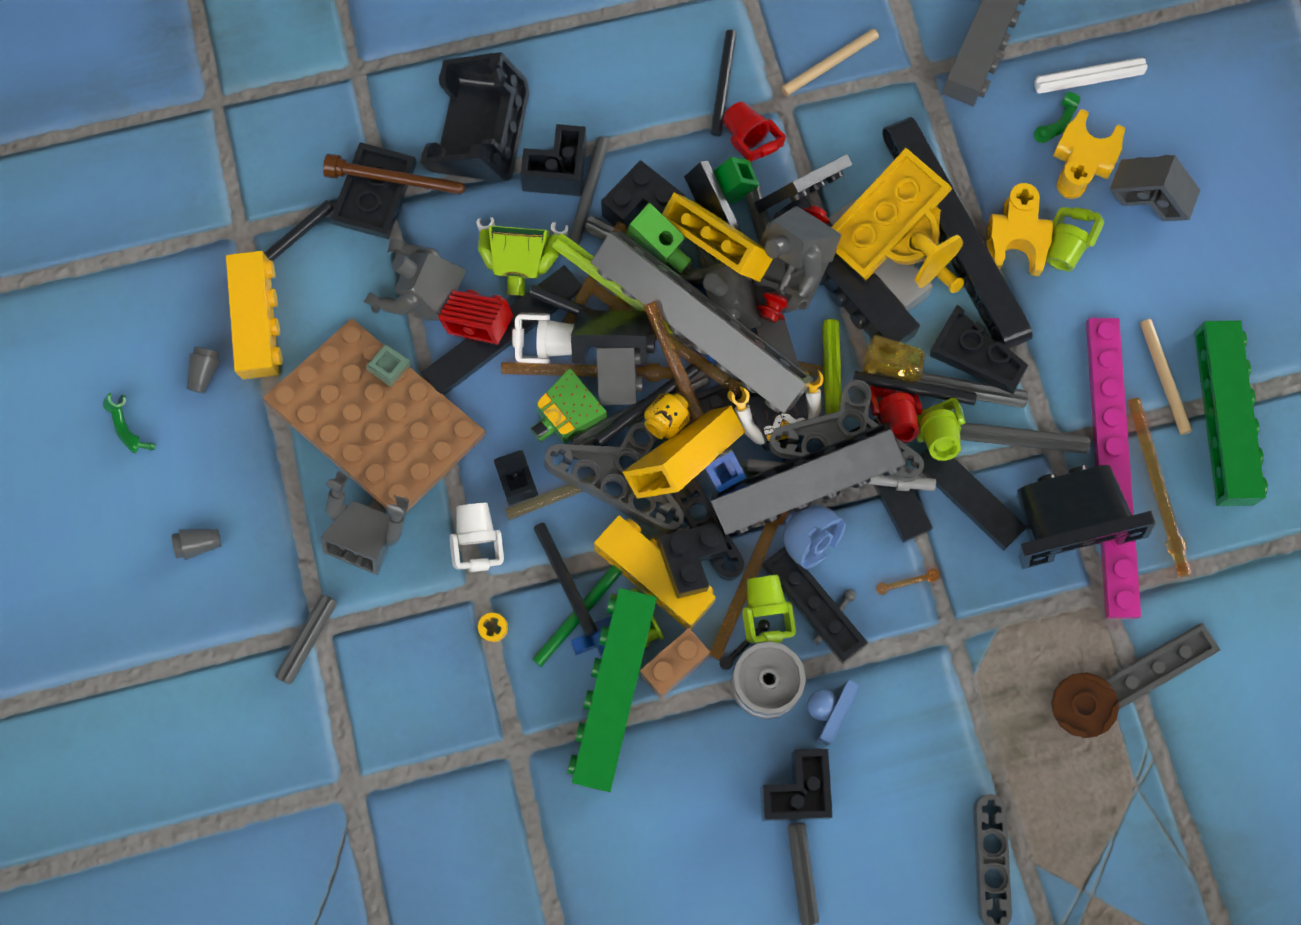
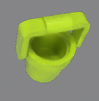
[1046,207,1104,272]
[916,398,966,461]
[742,575,796,643]

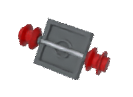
[754,206,830,323]

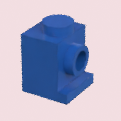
[705,449,747,493]

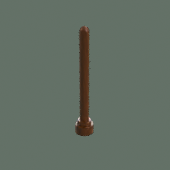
[323,153,465,194]

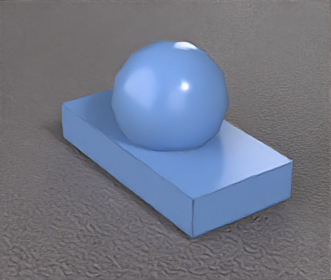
[807,679,859,746]

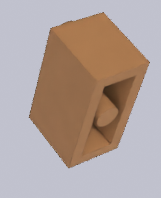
[640,628,711,700]

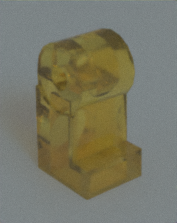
[862,335,925,381]

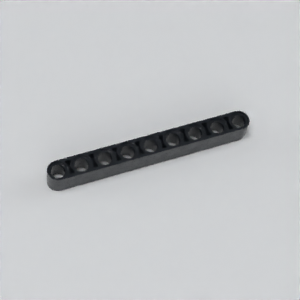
[882,117,1033,349]

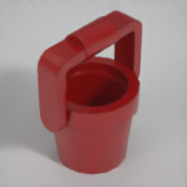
[723,101,786,162]
[869,386,922,443]

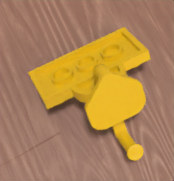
[831,148,964,293]

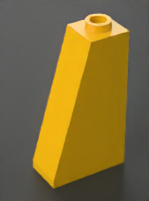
[622,406,745,499]

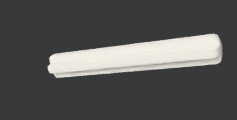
[1034,57,1147,93]

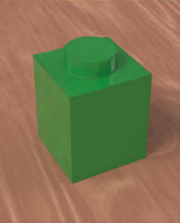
[713,157,760,204]

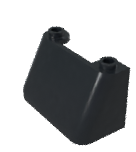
[420,52,529,182]

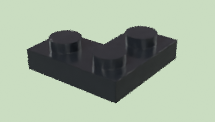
[657,522,729,599]

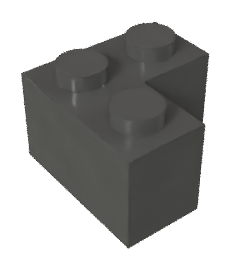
[1110,155,1201,221]
[596,347,642,405]

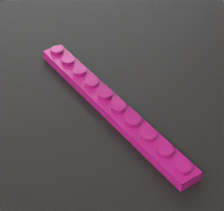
[1086,318,1141,619]

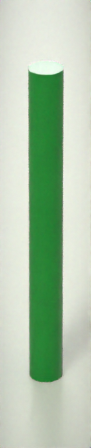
[532,564,623,668]

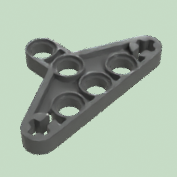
[769,380,924,482]
[544,422,684,534]

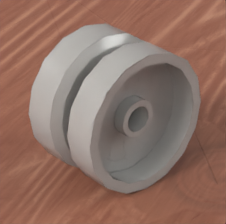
[731,642,806,719]

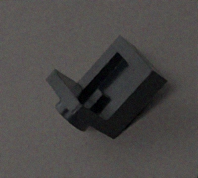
[494,450,539,506]

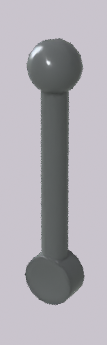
[813,589,856,645]

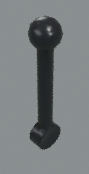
[719,619,770,671]

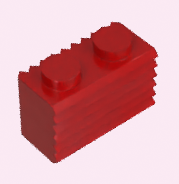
[439,289,514,345]

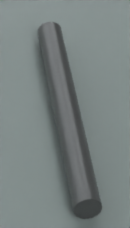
[569,137,609,245]

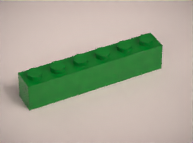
[1194,320,1268,506]
[567,588,657,793]

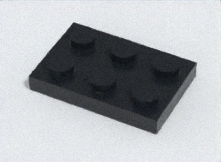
[330,142,417,240]

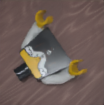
[727,370,824,463]

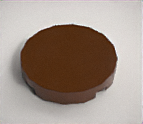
[1051,672,1119,738]

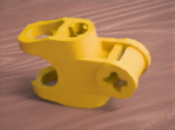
[1053,109,1126,199]
[986,183,1053,276]

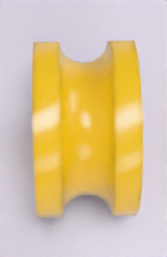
[478,612,508,642]

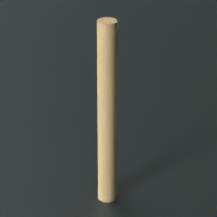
[781,28,879,97]
[1139,319,1192,435]

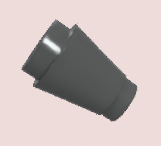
[187,347,220,394]
[172,529,222,560]

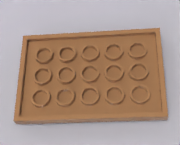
[263,318,486,512]

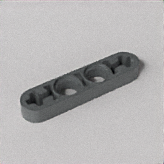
[973,794,1012,925]

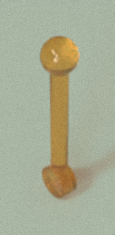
[876,569,940,595]

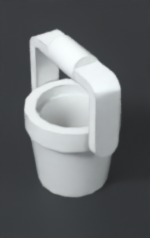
[512,313,574,363]
[450,503,504,572]

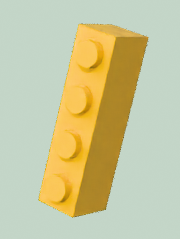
[662,193,773,282]
[226,251,283,379]
[594,515,716,630]

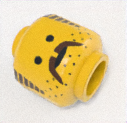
[644,393,690,439]

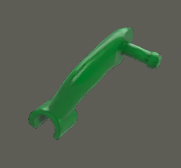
[1034,92,1080,143]
[103,393,155,453]

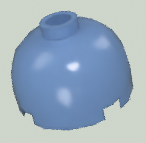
[783,504,846,569]

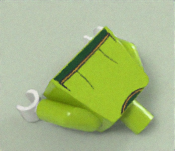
[476,217,569,296]

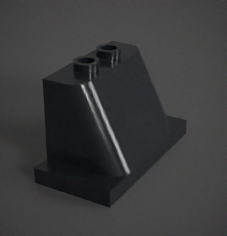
[1017,465,1156,569]

